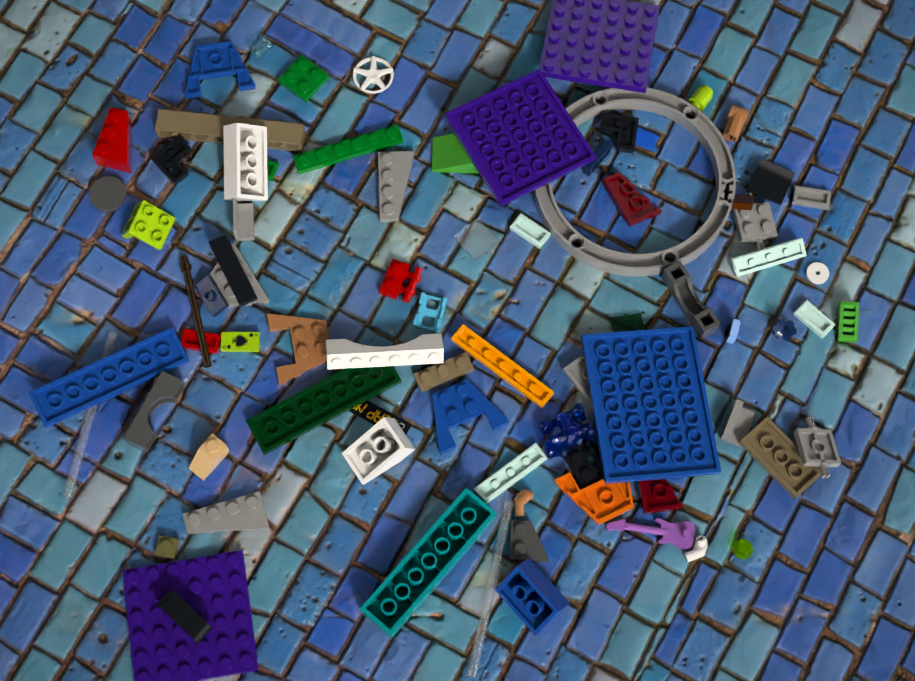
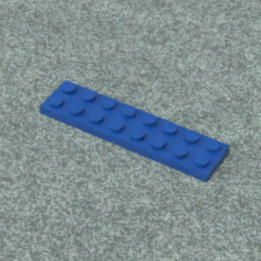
[28,327,189,428]

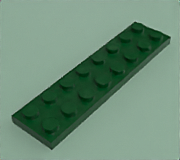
[246,366,402,455]

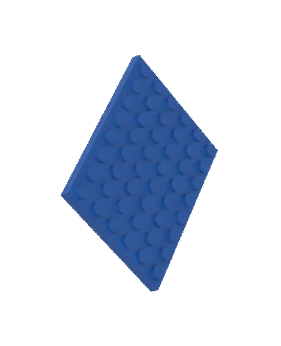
[580,326,721,484]

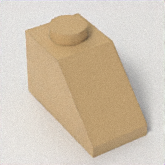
[189,433,230,481]

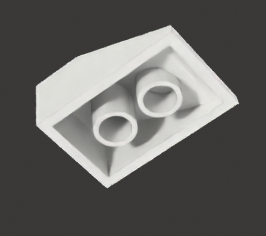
[342,417,415,485]

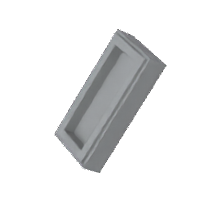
[792,185,831,210]

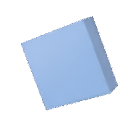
[726,319,741,344]

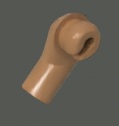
[514,489,533,517]

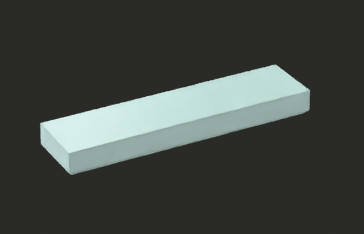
[730,238,807,277]
[474,443,548,504]

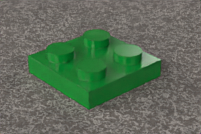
[278,55,329,103]

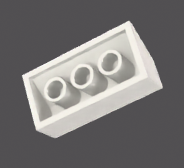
[223,123,268,201]

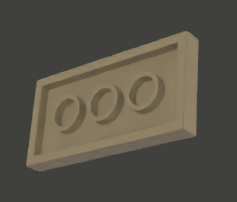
[739,417,822,499]

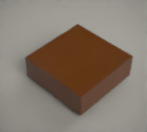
[733,195,754,210]

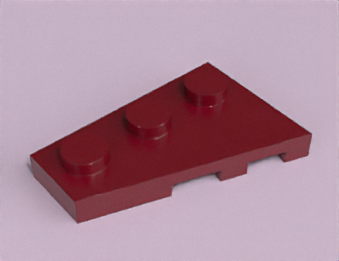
[602,172,662,227]
[637,479,683,514]

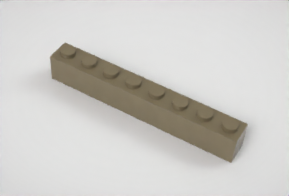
[155,108,305,152]

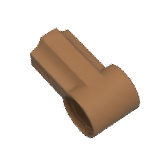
[723,104,750,142]

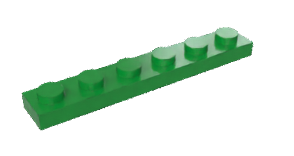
[293,124,403,175]

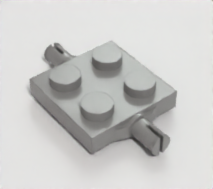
[732,193,778,250]
[793,417,841,478]

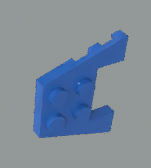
[184,41,256,99]
[432,379,509,455]

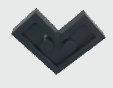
[600,112,639,154]
[151,136,192,186]

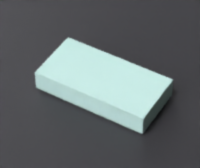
[510,213,551,249]
[793,300,836,339]

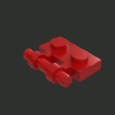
[379,259,422,303]

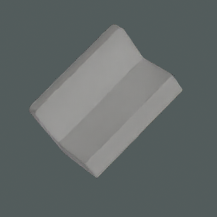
[233,198,255,241]
[720,399,755,447]

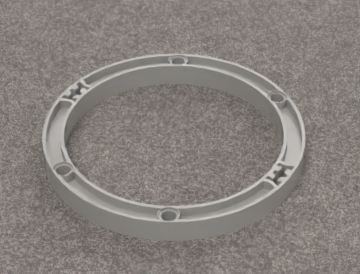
[533,88,736,277]

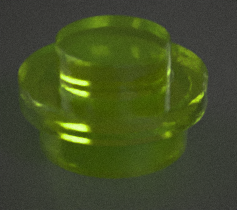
[733,539,753,559]

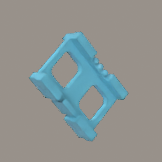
[413,292,448,333]

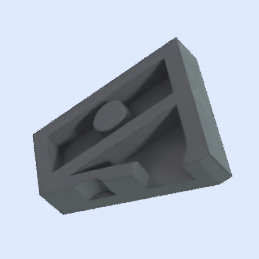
[509,520,548,563]

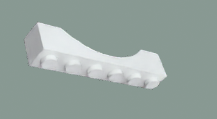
[326,334,444,370]

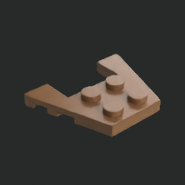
[267,314,330,386]

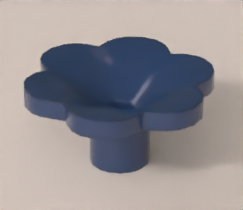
[772,319,797,340]

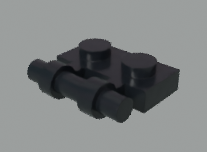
[563,440,603,489]

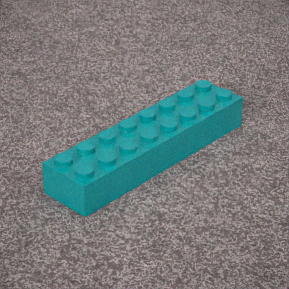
[360,488,497,639]

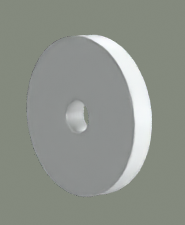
[806,262,829,284]

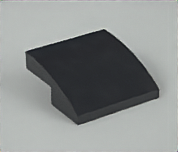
[746,159,795,206]

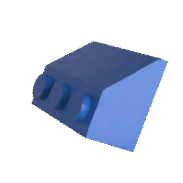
[495,558,570,636]

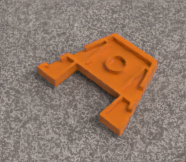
[554,472,634,525]

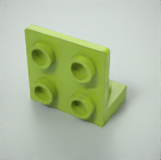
[121,200,175,250]

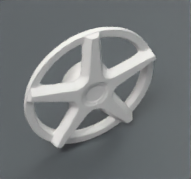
[353,56,394,94]

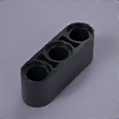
[156,589,213,644]

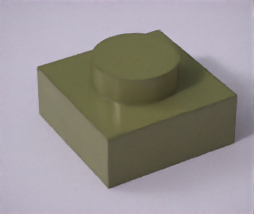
[154,535,180,560]

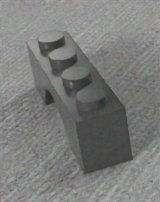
[661,261,720,340]
[123,371,185,453]

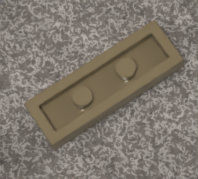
[413,352,474,393]

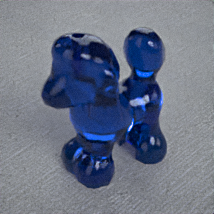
[538,403,596,459]

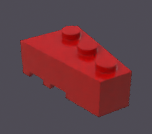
[92,107,132,173]

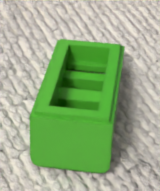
[837,301,859,343]

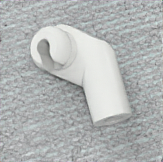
[684,535,708,562]

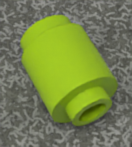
[688,85,713,112]

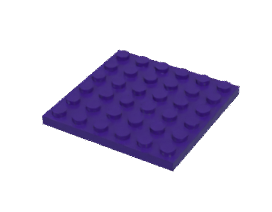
[539,0,660,93]
[444,69,596,207]
[122,550,259,681]

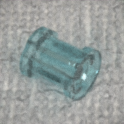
[249,35,273,59]

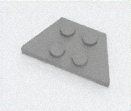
[209,243,270,307]

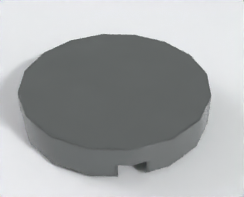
[89,176,127,212]

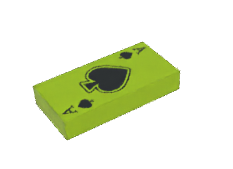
[220,332,260,352]

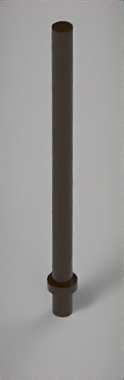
[180,255,212,368]

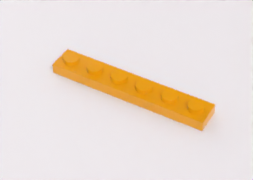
[451,324,554,408]

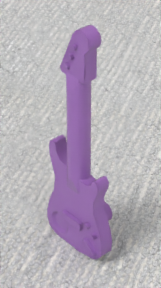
[606,518,695,550]

